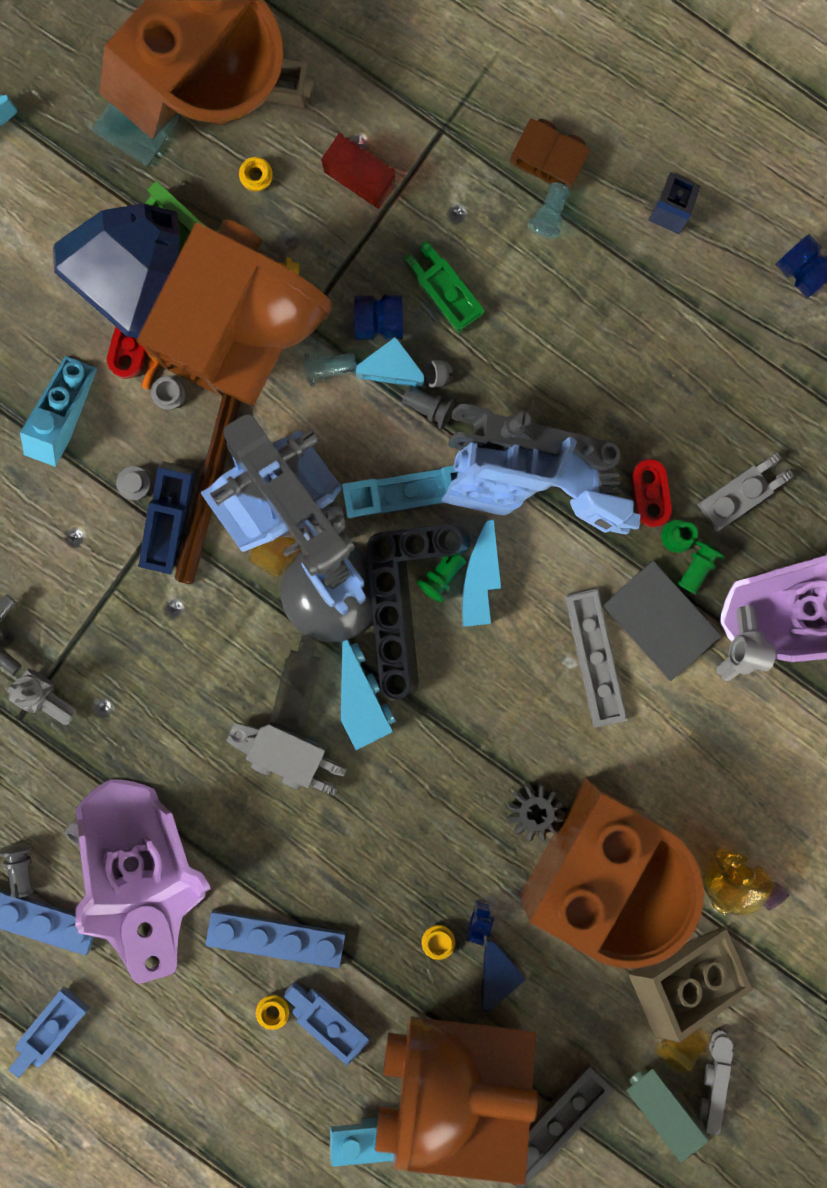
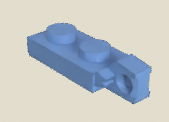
[284,981,371,1066]
[8,986,90,1078]

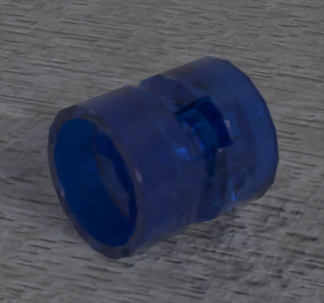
[775,233,827,299]
[354,295,403,340]

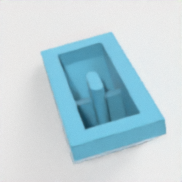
[356,337,424,388]

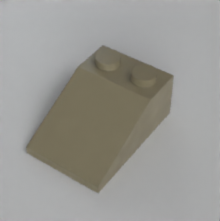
[628,928,752,1042]

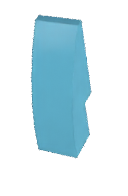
[462,520,501,627]

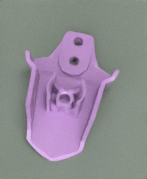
[720,553,827,662]
[75,779,211,984]

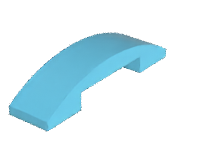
[342,466,458,518]

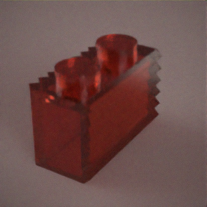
[321,133,395,209]

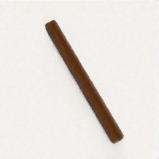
[175,393,241,584]

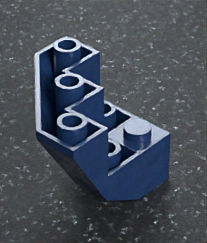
[53,203,180,338]

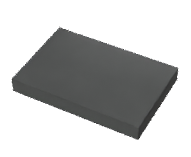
[602,560,721,681]

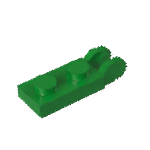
[403,240,485,334]

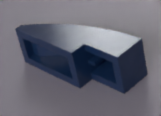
[138,461,197,574]

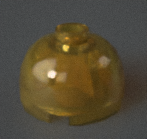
[703,848,775,916]

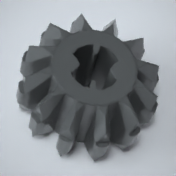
[507,783,565,841]

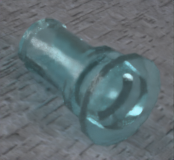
[528,182,571,239]
[304,352,356,387]

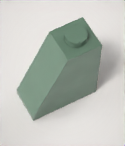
[626,1068,712,1163]

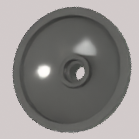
[281,547,373,642]

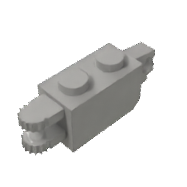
[227,722,347,795]

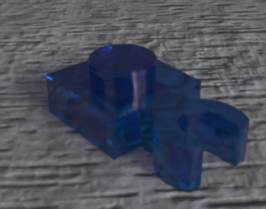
[466,901,494,946]

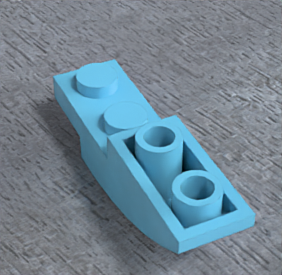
[330,1118,393,1167]

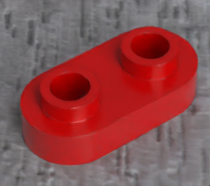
[107,326,147,379]
[631,459,672,528]

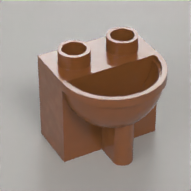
[99,0,283,140]
[136,219,333,407]
[519,778,704,968]
[375,1016,537,1185]

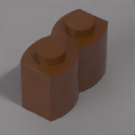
[510,118,590,193]

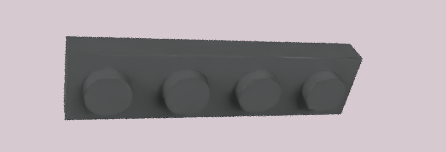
[514,1062,615,1188]

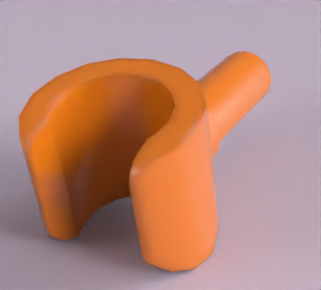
[141,352,160,390]

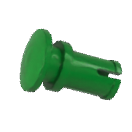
[661,520,698,553]
[677,540,726,595]
[416,549,467,603]

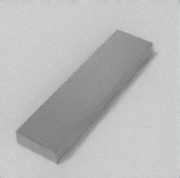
[564,589,628,728]

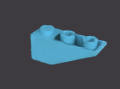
[20,356,97,467]
[341,639,396,750]

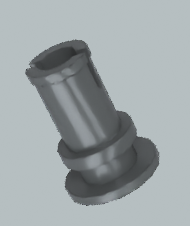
[402,385,456,430]
[0,843,33,898]

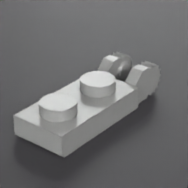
[697,452,794,532]
[698,1028,734,1135]

